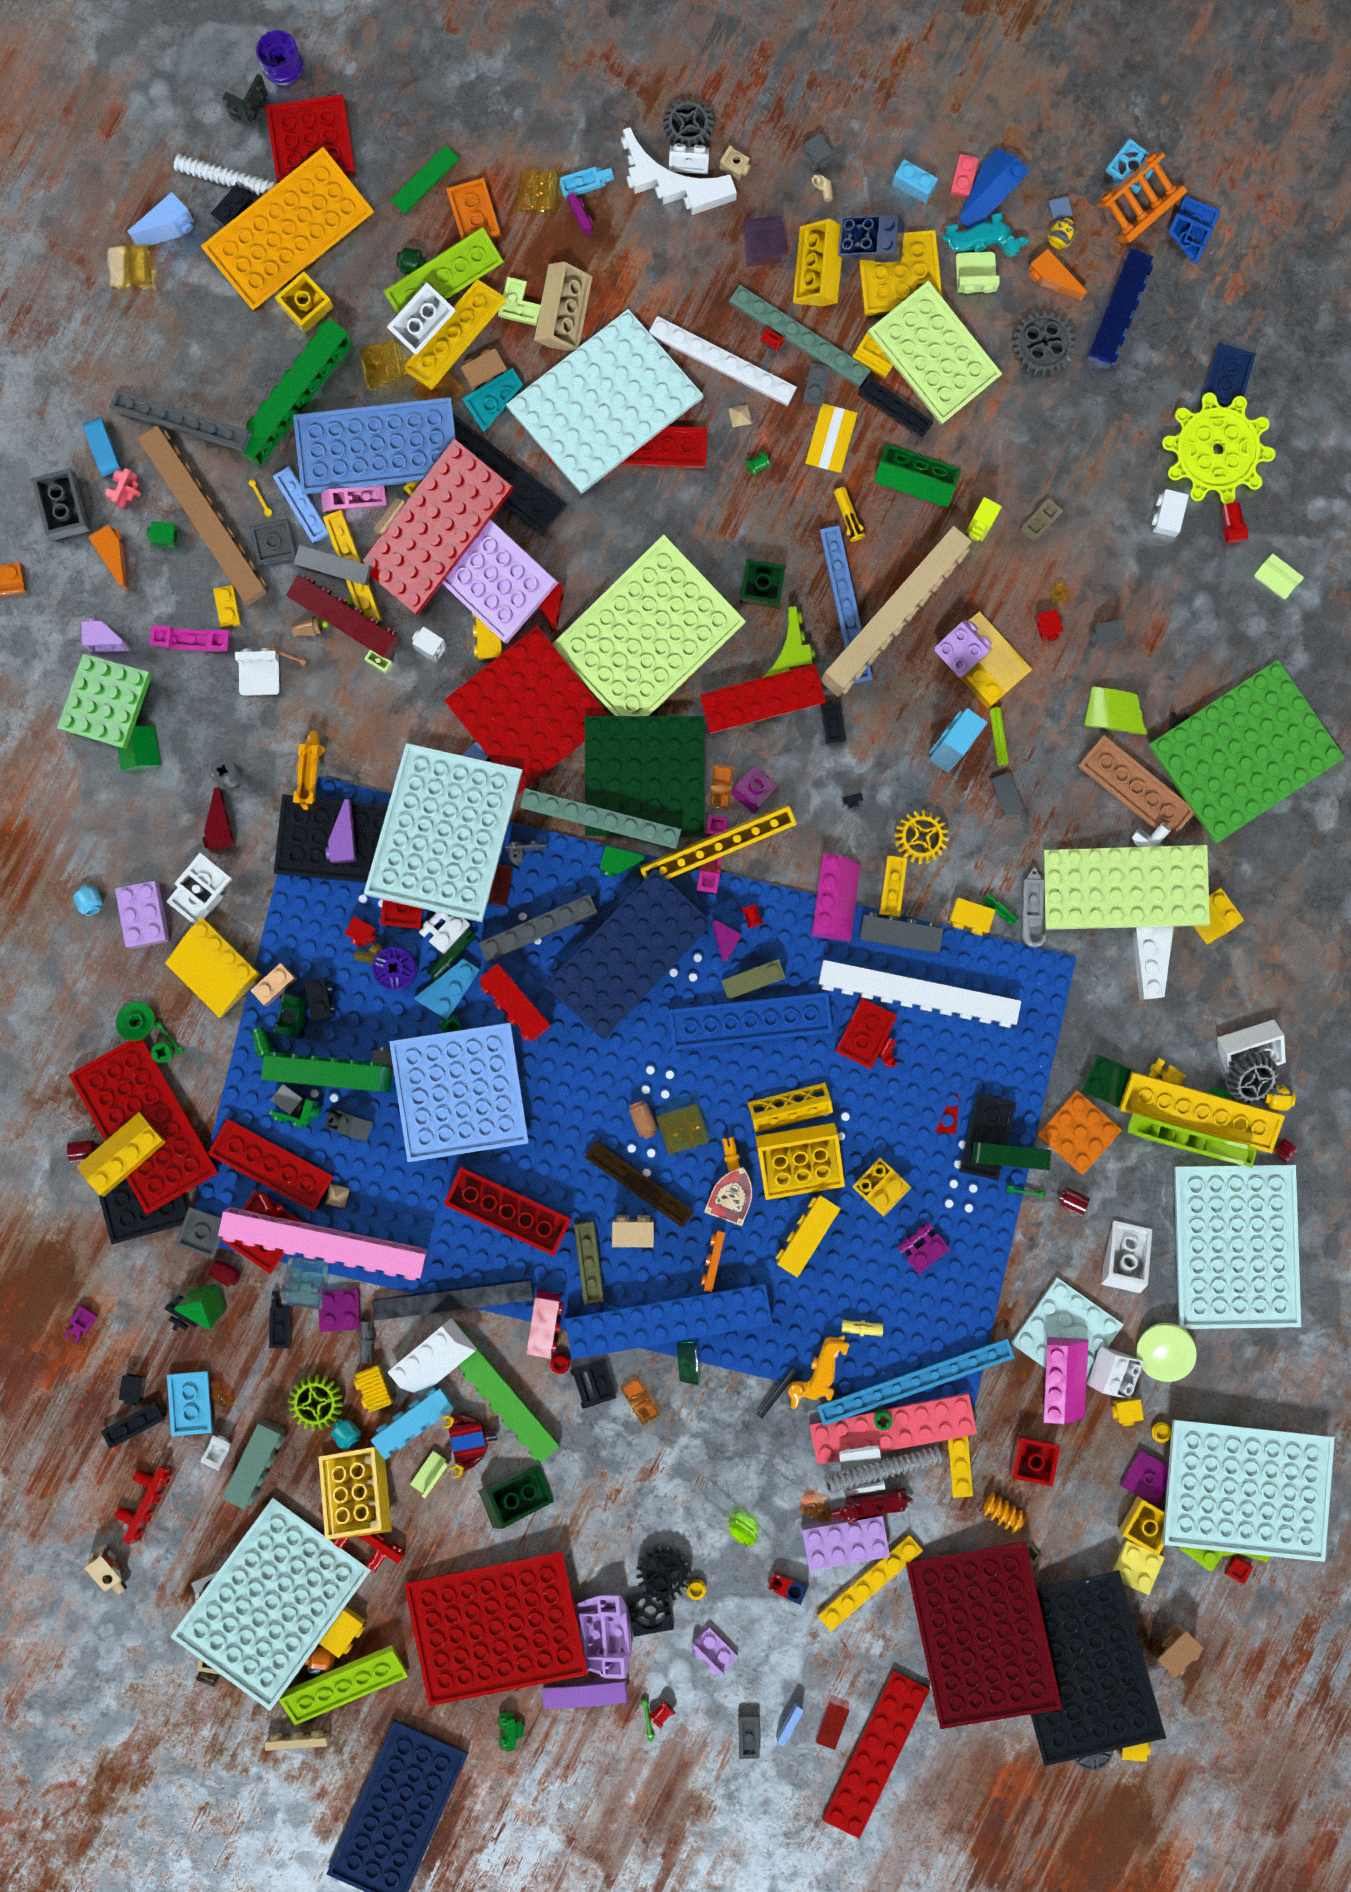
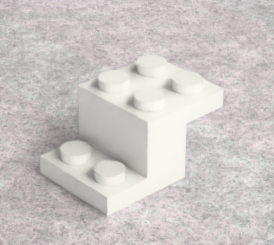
[166,853,232,924]

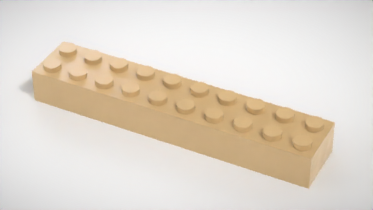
[820,526,972,697]

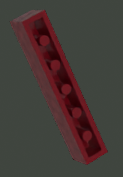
[286,575,401,659]

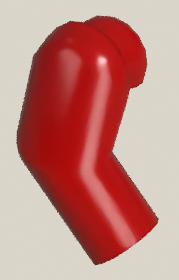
[880,1037,897,1068]
[258,1193,286,1218]

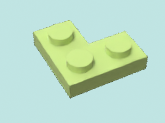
[498,277,541,326]

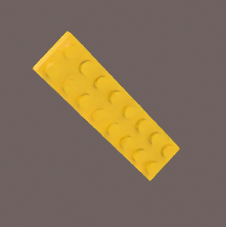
[1119,1071,1285,1153]

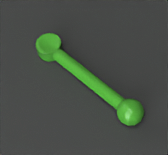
[641,1699,654,1742]

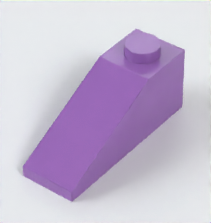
[326,799,357,864]

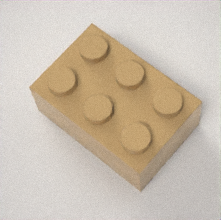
[612,1215,654,1247]

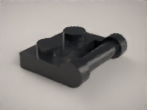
[570,1359,617,1409]

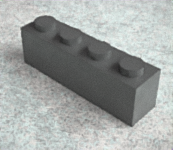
[859,912,943,953]

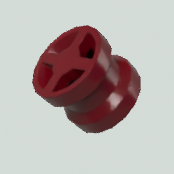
[1273,1138,1299,1164]

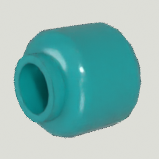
[330,1419,361,1450]

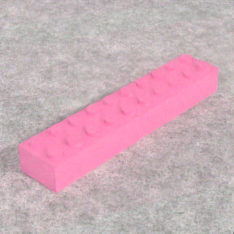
[218,1207,428,1280]

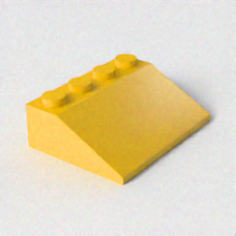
[958,611,1032,709]
[165,917,263,1019]
[755,1123,845,1200]
[319,1447,392,1540]

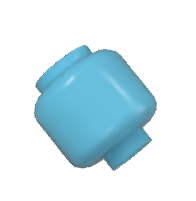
[73,885,103,916]

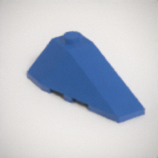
[958,148,1030,230]

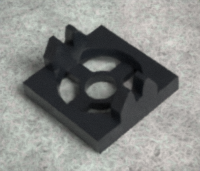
[627,1587,674,1637]

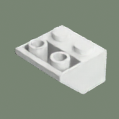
[1087,1347,1144,1399]

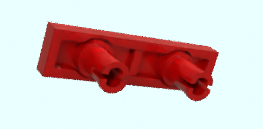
[114,1465,173,1545]
[332,1533,405,1572]

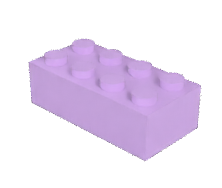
[801,1515,890,1571]

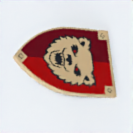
[704,1167,752,1226]

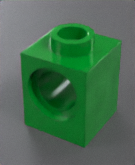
[147,521,179,548]

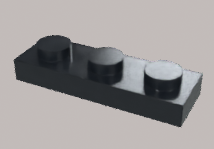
[101,1401,166,1449]

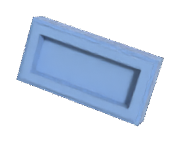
[776,1701,804,1746]

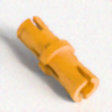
[722,1137,740,1172]

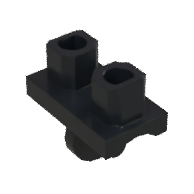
[164,1295,200,1331]

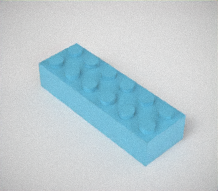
[929,708,987,773]

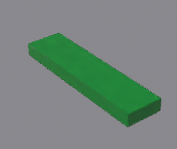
[391,145,460,215]

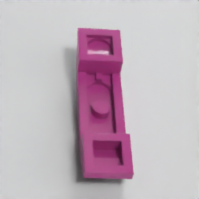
[150,625,230,652]
[697,815,729,894]

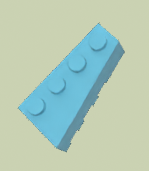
[371,1386,455,1460]

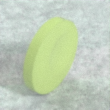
[1137,1323,1197,1382]

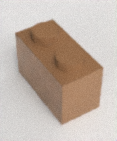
[461,348,507,392]

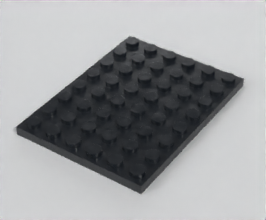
[1030,1570,1166,1766]

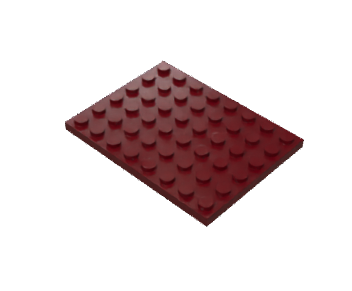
[906,1541,1062,1729]

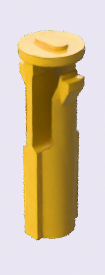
[834,487,866,542]

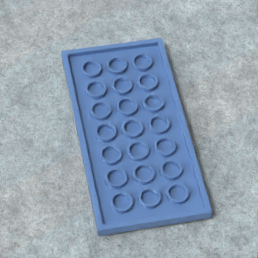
[293,397,456,495]

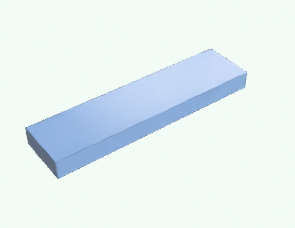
[273,466,329,544]

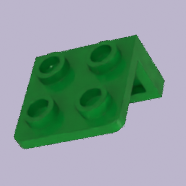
[268,1099,322,1128]

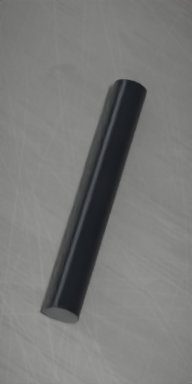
[756,1366,799,1419]

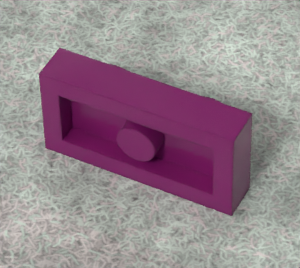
[567,192,594,237]

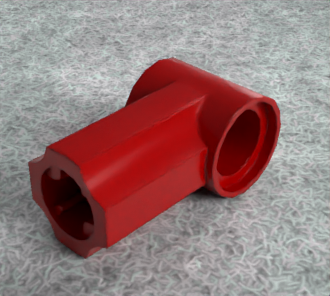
[1222,502,1248,544]

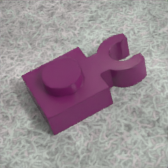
[64,1305,98,1344]

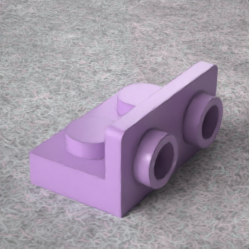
[692,1626,738,1677]

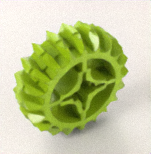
[288,1375,344,1431]

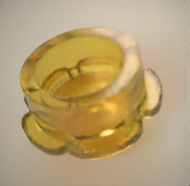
[1049,583,1069,603]

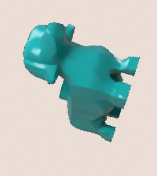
[942,213,1029,257]

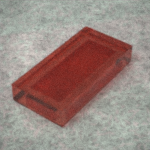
[816,1702,849,1750]

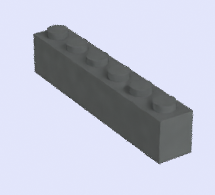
[479,894,598,963]

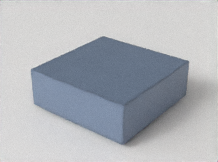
[1048,197,1072,222]

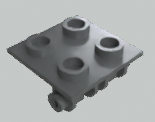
[505,841,548,865]

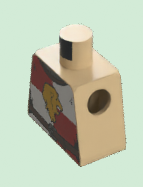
[84,1543,127,1595]

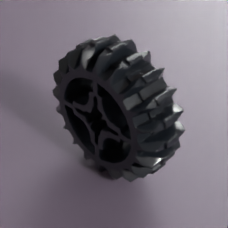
[636,1546,691,1602]

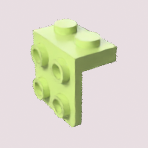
[956,252,1000,294]

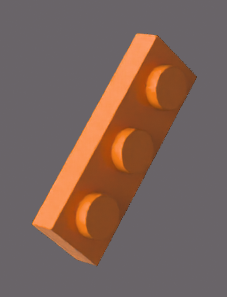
[701,1230,725,1293]

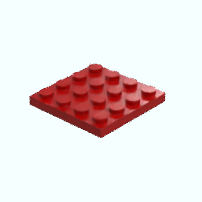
[266,94,355,183]

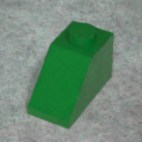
[600,846,645,878]

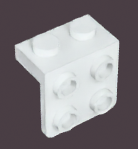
[235,648,280,696]
[839,1446,885,1495]

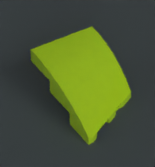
[1084,687,1147,735]

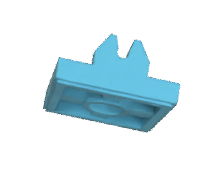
[1105,138,1161,195]

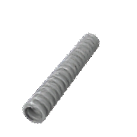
[826,1446,942,1493]

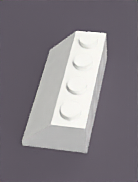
[388,1318,477,1396]

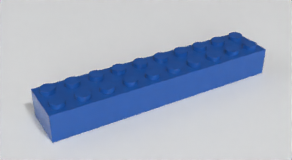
[565,1282,773,1360]

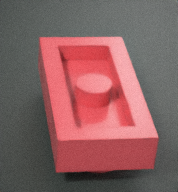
[950,154,979,198]

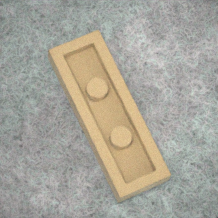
[265,1730,330,1751]

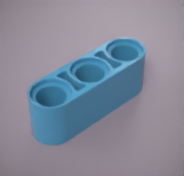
[82,417,122,477]

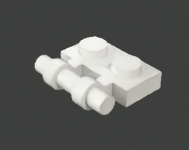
[419,911,471,954]

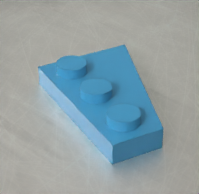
[414,959,480,1020]

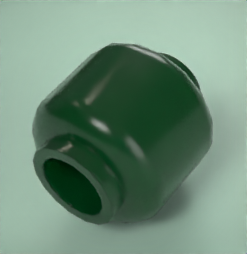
[396,247,426,274]

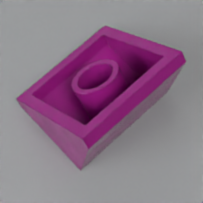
[712,921,742,963]

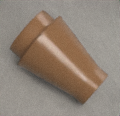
[291,616,323,636]

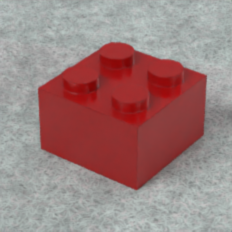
[1009,1435,1060,1487]

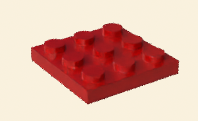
[221,1189,305,1274]

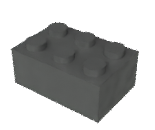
[32,468,90,541]

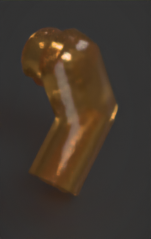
[211,1380,233,1407]

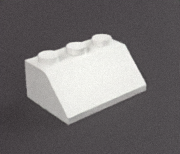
[387,282,456,355]
[1217,1019,1286,1073]

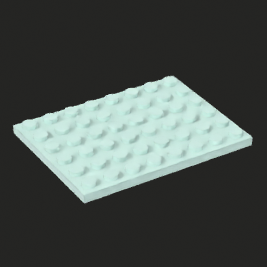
[506,309,703,494]
[364,743,523,922]
[1174,1165,1301,1329]
[1162,1420,1334,1562]
[170,1498,371,1711]

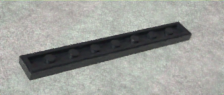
[371,1279,534,1321]

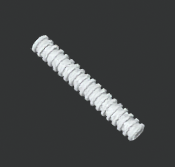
[174,154,277,196]

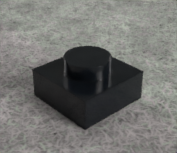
[841,793,863,809]

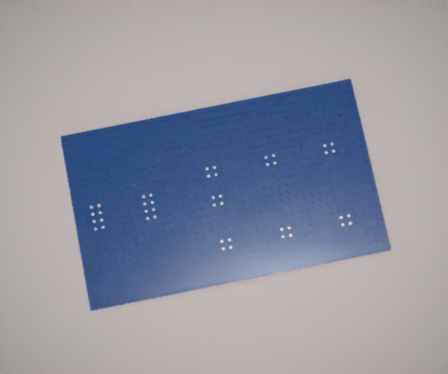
[194,776,1076,1412]

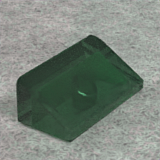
[677,1342,700,1385]

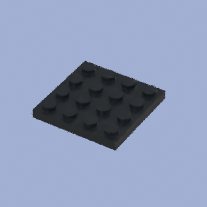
[98,1178,188,1245]

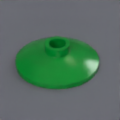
[116,1002,155,1041]

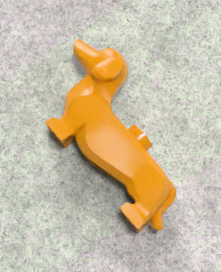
[293,730,325,810]
[787,1335,850,1409]

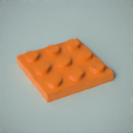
[1037,1090,1122,1175]

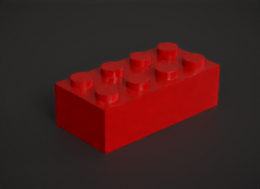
[479,963,552,1042]

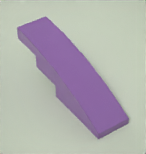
[542,1681,628,1709]

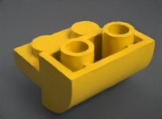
[852,1158,912,1217]

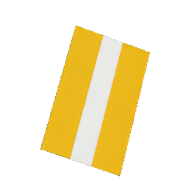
[805,403,858,473]

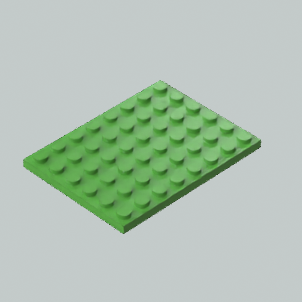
[1148,660,1345,844]

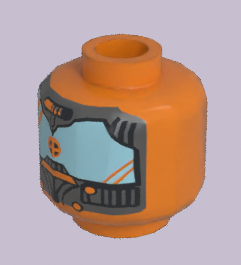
[304,1646,335,1675]

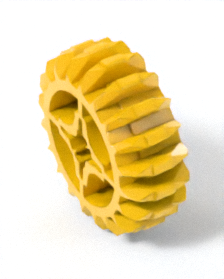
[894,810,949,864]

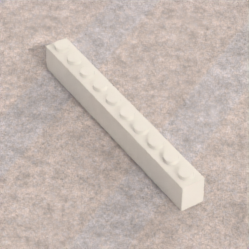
[818,960,1021,1028]

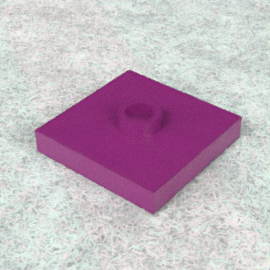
[1120,1450,1169,1506]

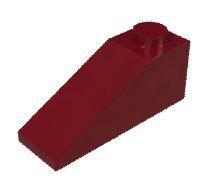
[203,787,236,853]

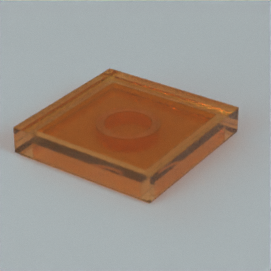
[410,372,467,406]

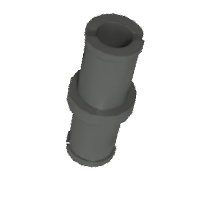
[358,1322,374,1363]

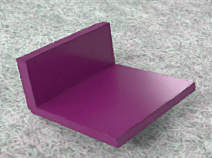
[731,766,778,814]

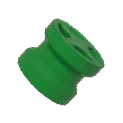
[151,1043,174,1063]

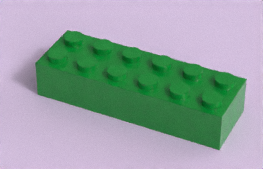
[261,1052,393,1092]

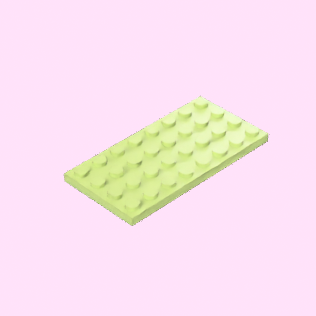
[1044,845,1210,930]

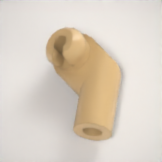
[812,174,833,202]

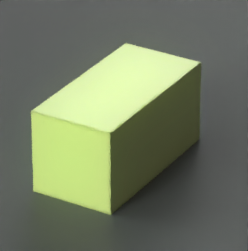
[364,650,393,674]

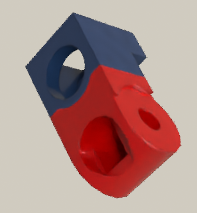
[767,1572,809,1605]

